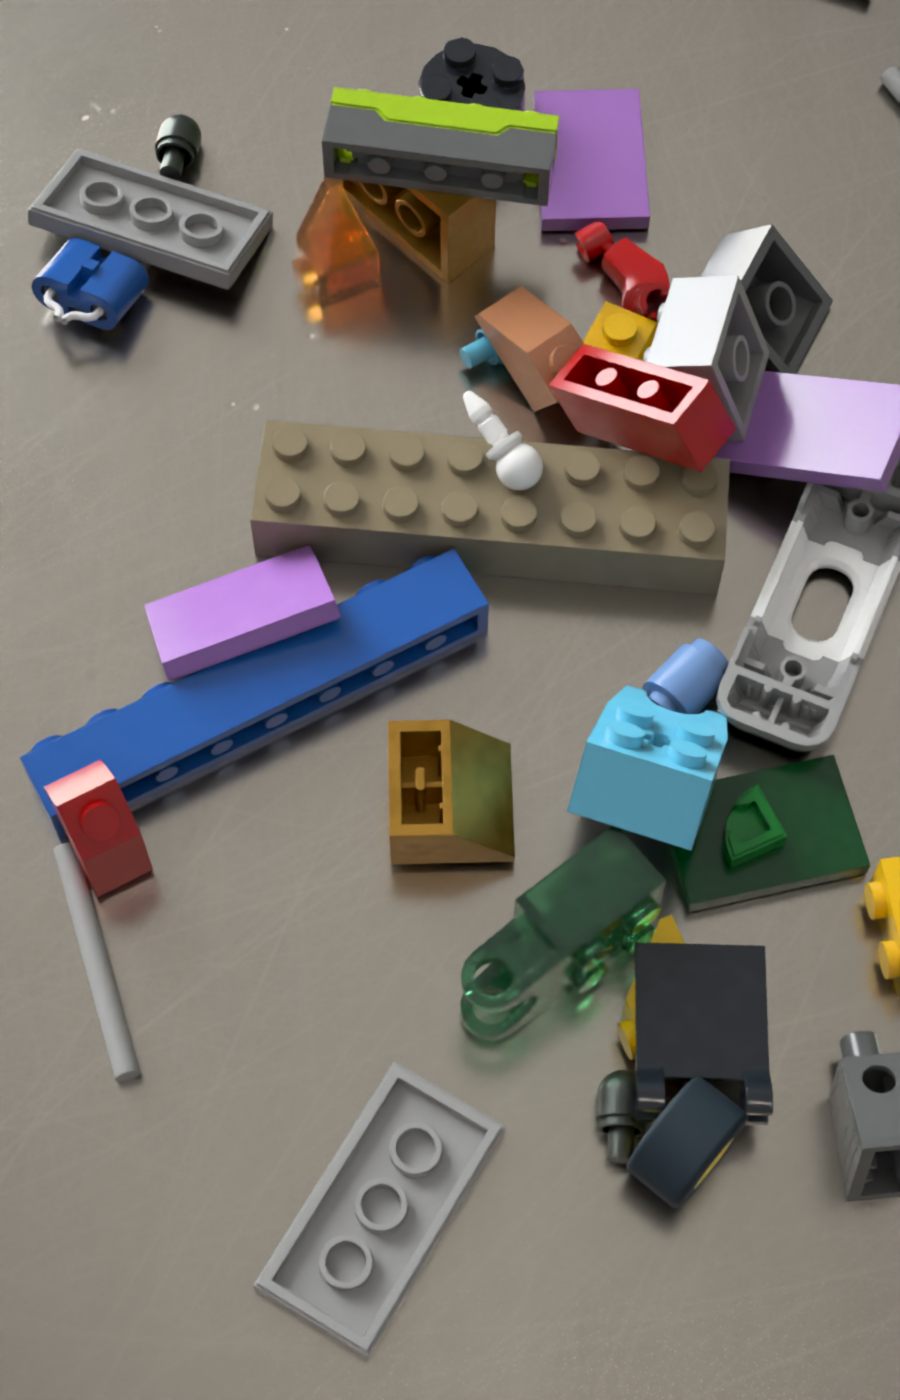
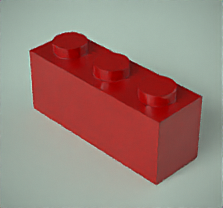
[548,344,736,472]

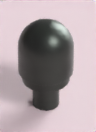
[155,114,201,181]
[596,1070,648,1164]

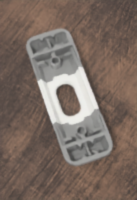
[716,458,900,752]

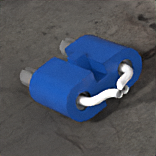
[31,238,151,330]

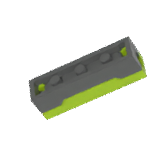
[322,87,559,207]

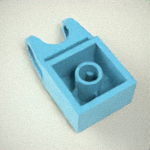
[567,685,728,851]

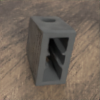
[829,1031,900,1201]

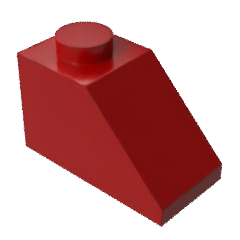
[44,759,153,897]

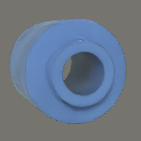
[642,638,729,714]

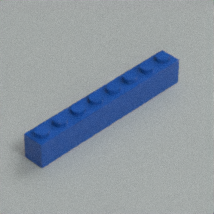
[20,548,489,840]

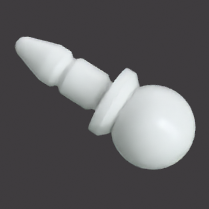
[463,391,543,491]

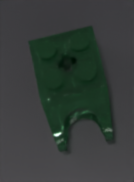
[460,826,666,1040]

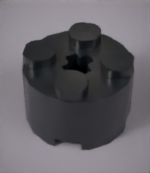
[418,37,526,111]

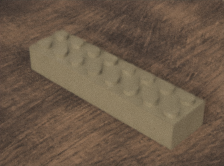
[250,420,730,595]

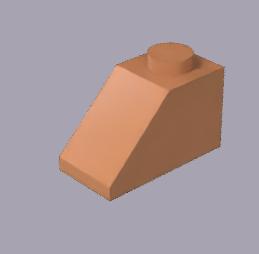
[474,286,584,412]

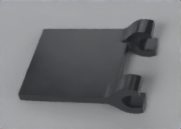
[634,942,773,1125]

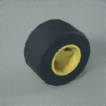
[627,1077,748,1208]

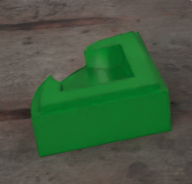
[723,784,787,868]

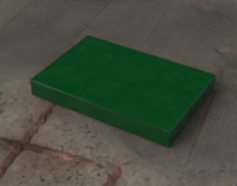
[669,755,870,912]

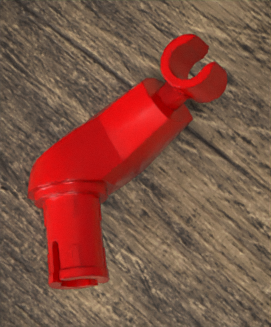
[575,222,670,322]

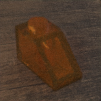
[292,177,380,309]

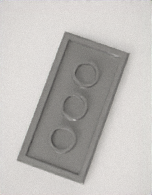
[28,149,273,290]
[253,1061,505,1360]

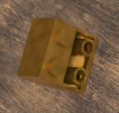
[388,719,515,864]

